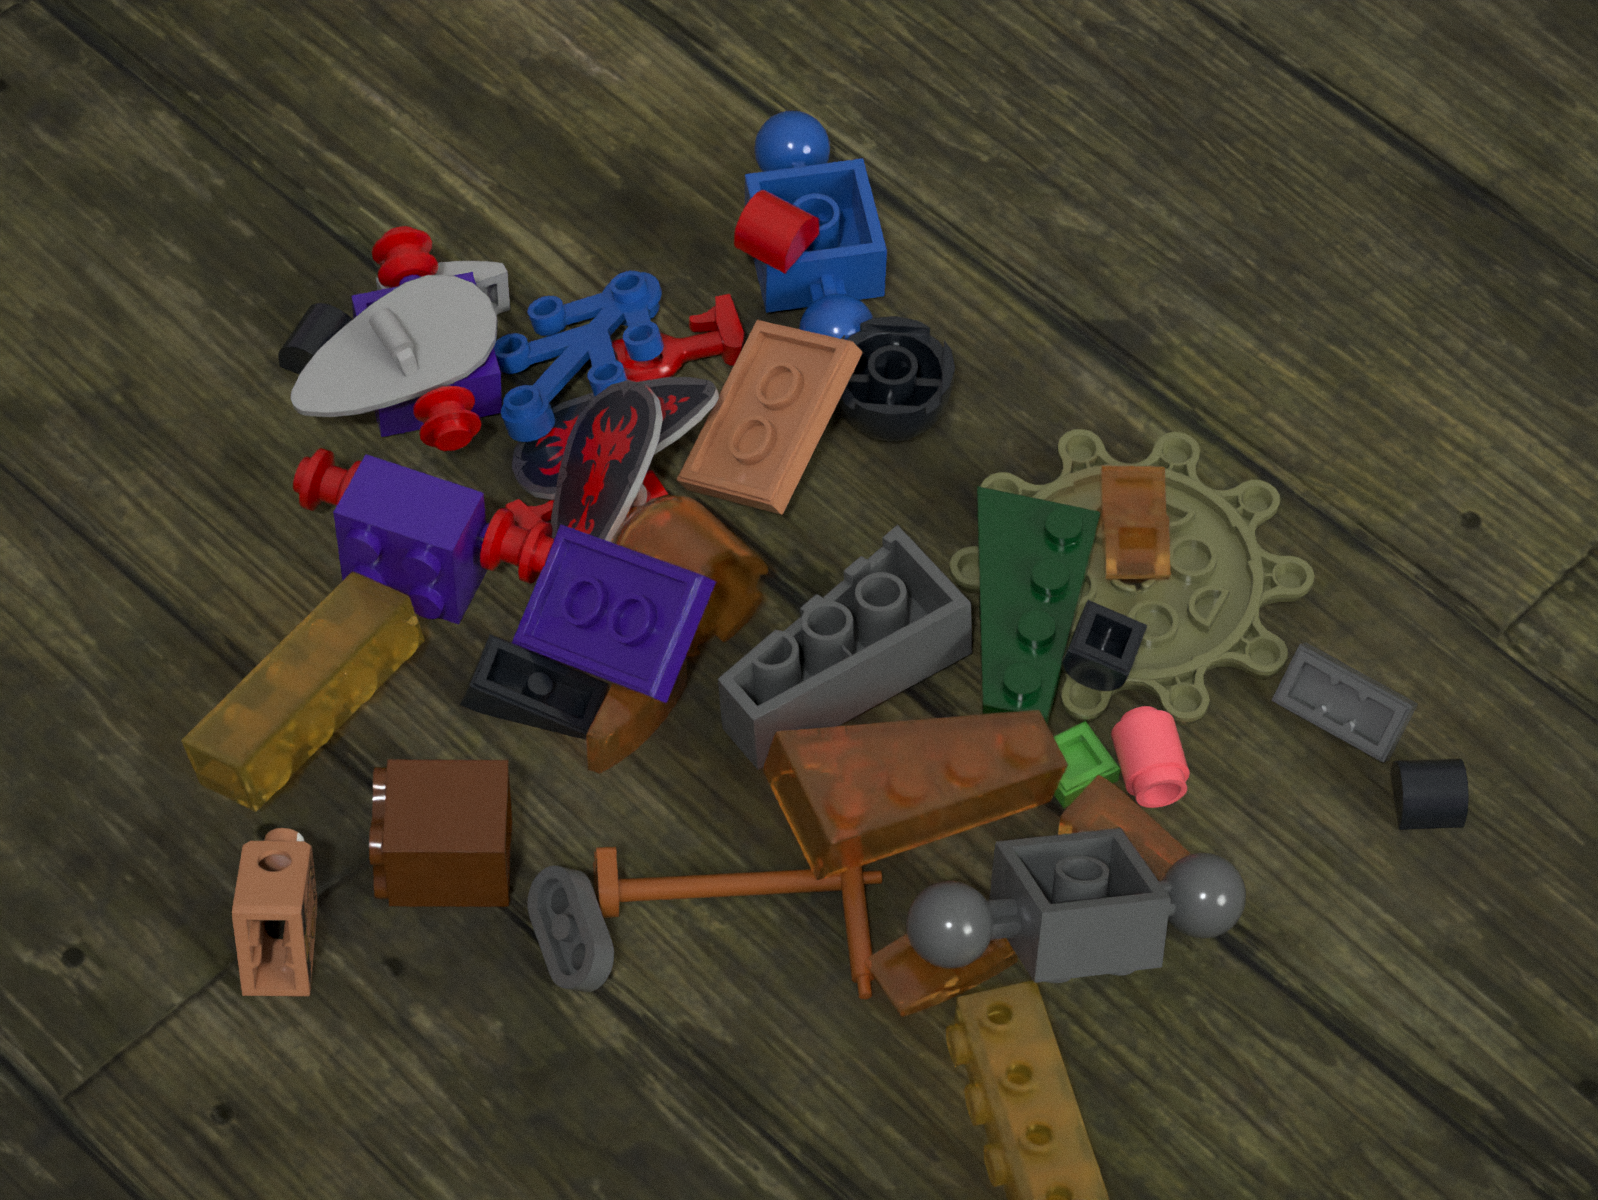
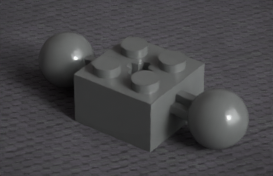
[906,828,1246,983]

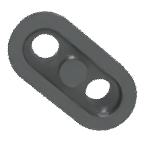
[527,866,614,992]

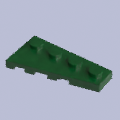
[976,486,1101,732]

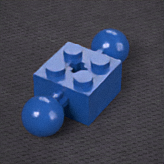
[745,110,887,340]

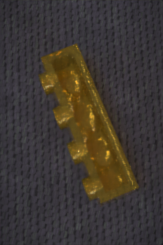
[181,571,425,812]
[945,980,1109,1200]

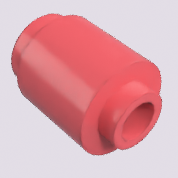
[1111,706,1190,808]

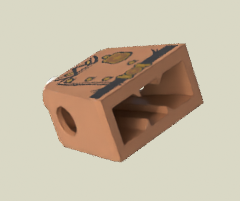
[232,828,317,996]

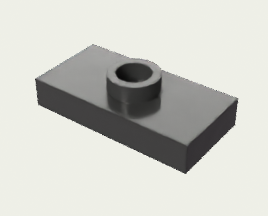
[1271,642,1418,763]

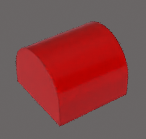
[734,190,819,273]

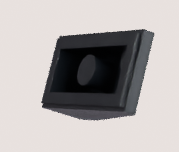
[460,634,609,740]

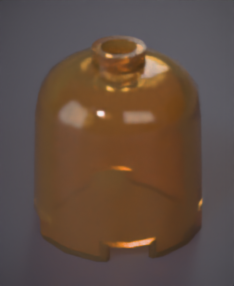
[611,495,768,657]

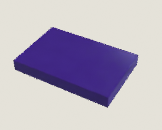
[512,524,716,703]

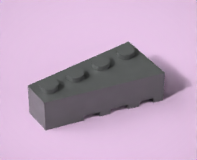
[718,525,972,770]

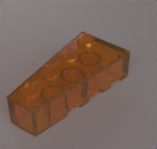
[762,710,1068,880]

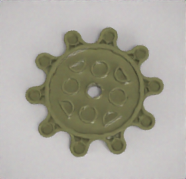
[949,429,1315,726]

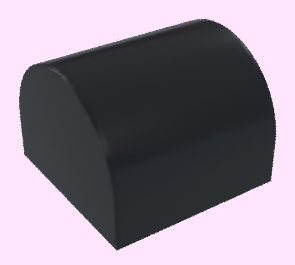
[278,303,353,375]
[1063,600,1147,691]
[1390,758,1469,830]

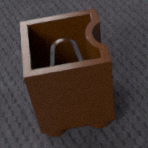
[369,759,513,907]

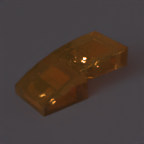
[1100,466,1171,580]
[586,657,687,774]
[864,934,1018,1017]

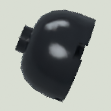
[836,316,955,442]

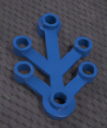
[494,271,664,442]

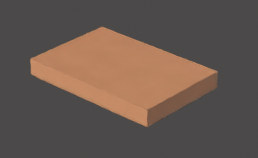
[677,320,863,515]

